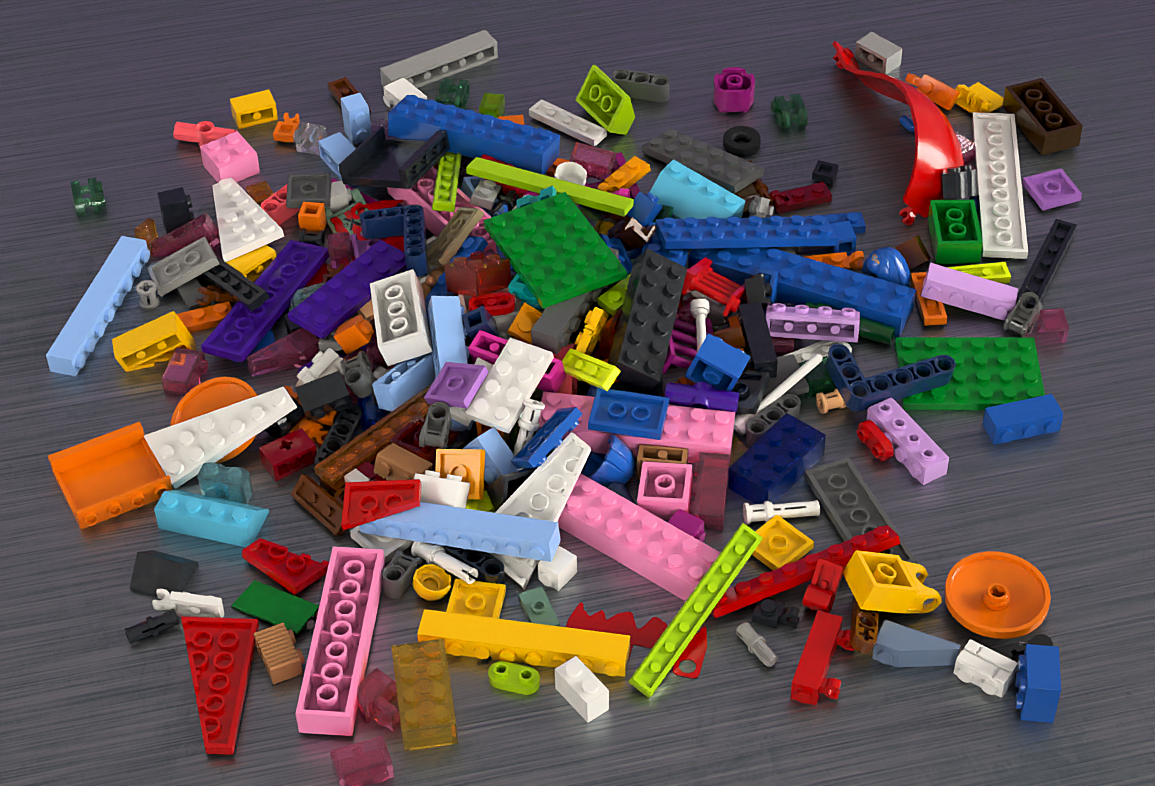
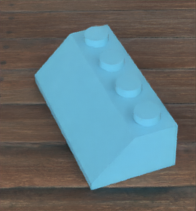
[650,159,745,219]
[154,490,269,547]

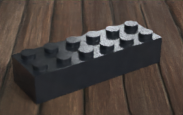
[608,248,687,394]

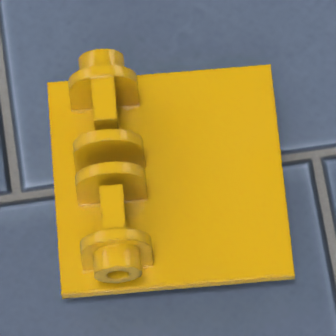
[955,82,1004,114]

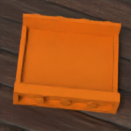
[48,421,173,529]

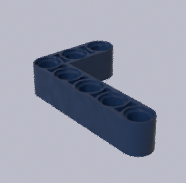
[359,205,428,277]
[825,344,956,412]

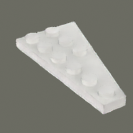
[212,177,284,262]
[144,387,297,489]
[490,432,591,590]

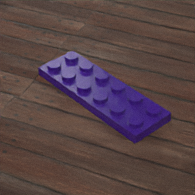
[288,240,407,339]

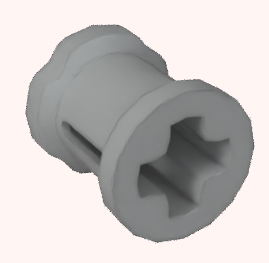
[136,280,160,310]

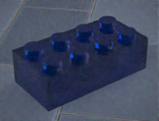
[728,413,826,504]

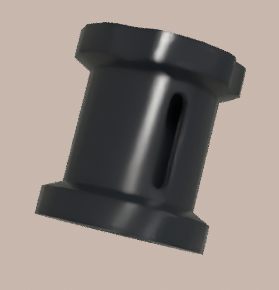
[299,228,325,247]

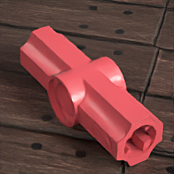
[173,121,237,147]

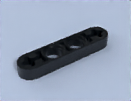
[312,403,362,477]

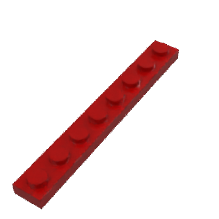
[711,525,900,619]

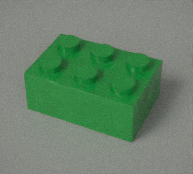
[928,200,983,264]

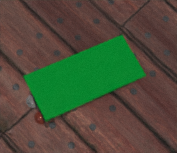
[231,580,319,634]

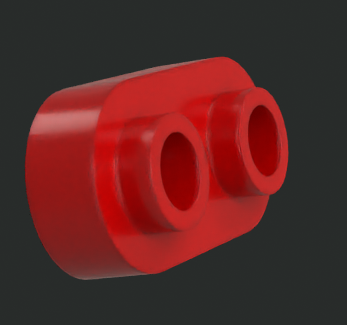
[468,292,516,316]
[857,420,894,461]

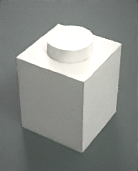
[329,181,352,213]
[538,546,577,591]

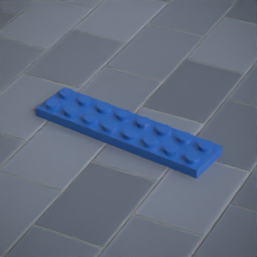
[655,215,838,249]

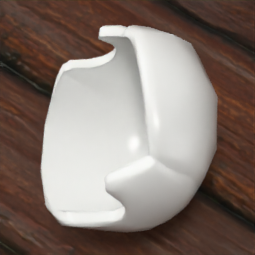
[554,162,587,186]

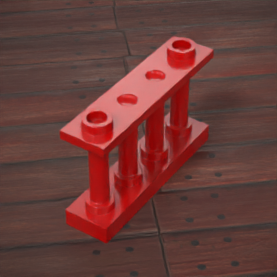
[681,257,747,316]

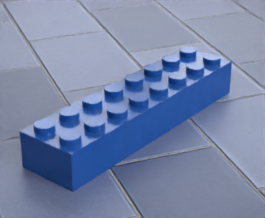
[388,95,560,175]

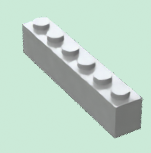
[380,30,498,88]

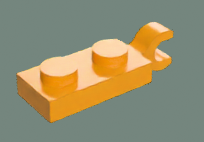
[597,156,651,193]

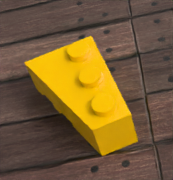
[112,311,198,372]

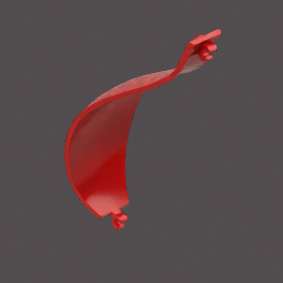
[832,41,964,226]

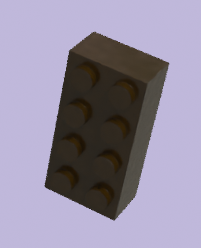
[1002,78,1083,155]

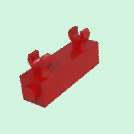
[790,610,855,705]

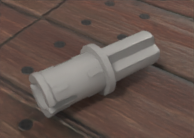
[735,622,778,667]

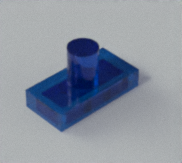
[357,392,391,436]

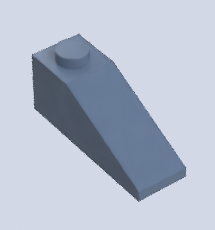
[872,620,961,667]

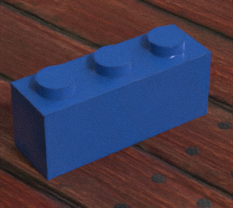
[982,394,1064,445]

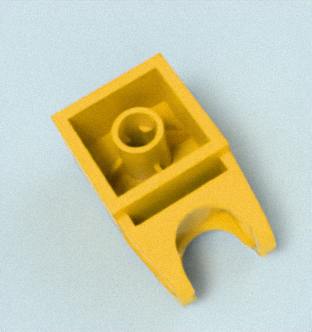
[843,550,942,614]

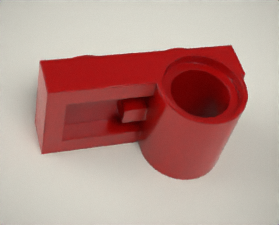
[802,557,845,613]

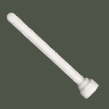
[690,299,709,352]
[734,354,823,436]

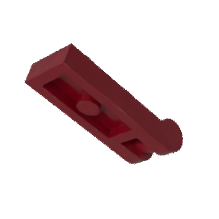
[769,182,832,213]

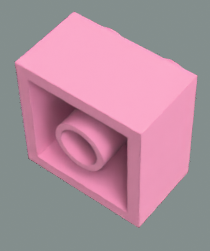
[200,131,260,183]
[637,462,693,521]

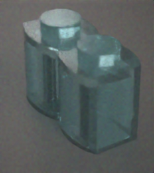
[197,462,253,504]

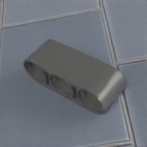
[612,69,670,102]
[746,394,801,450]

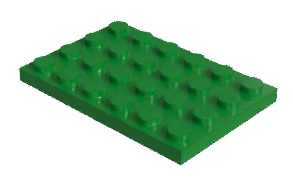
[483,192,627,308]
[895,337,1045,410]

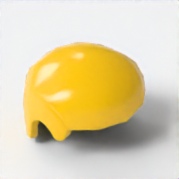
[413,564,451,601]

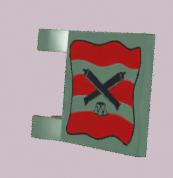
[325,188,369,248]

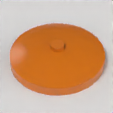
[170,377,258,464]
[944,551,1051,639]

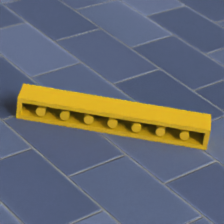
[417,609,630,677]

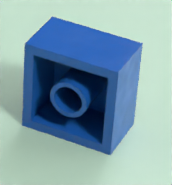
[684,333,750,391]
[1015,644,1061,723]

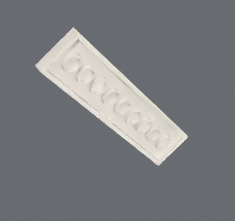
[972,112,1028,259]

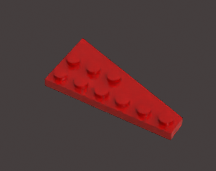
[181,616,259,755]

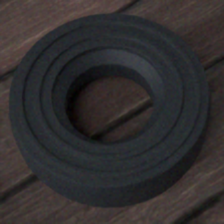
[723,126,761,157]

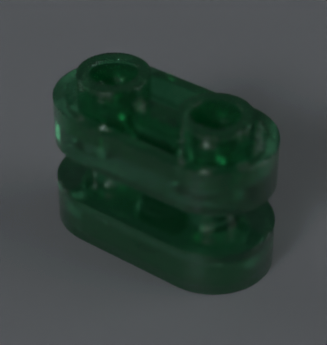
[435,78,470,110]
[770,93,808,129]
[70,177,106,216]

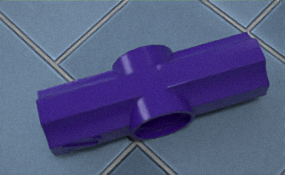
[665,382,739,414]

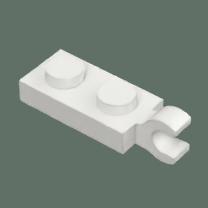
[152,589,224,618]

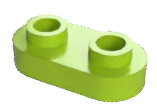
[488,661,540,695]

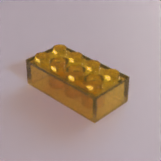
[391,639,458,751]

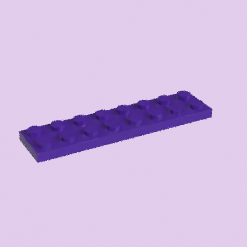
[201,240,330,363]

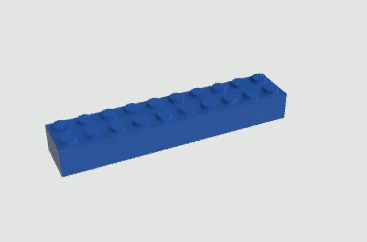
[688,247,916,337]

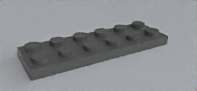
[642,128,764,194]
[804,457,917,564]

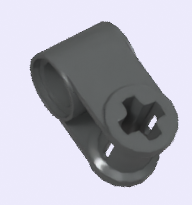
[1004,292,1043,337]
[341,351,373,398]
[419,402,452,449]
[382,550,424,599]

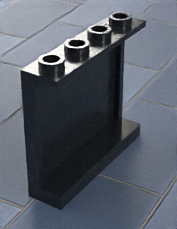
[339,126,450,189]

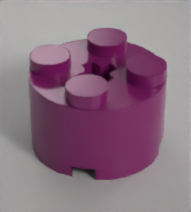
[713,67,755,113]

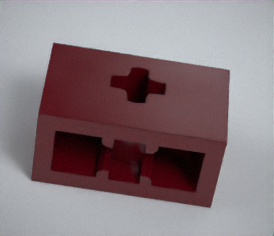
[259,428,317,482]

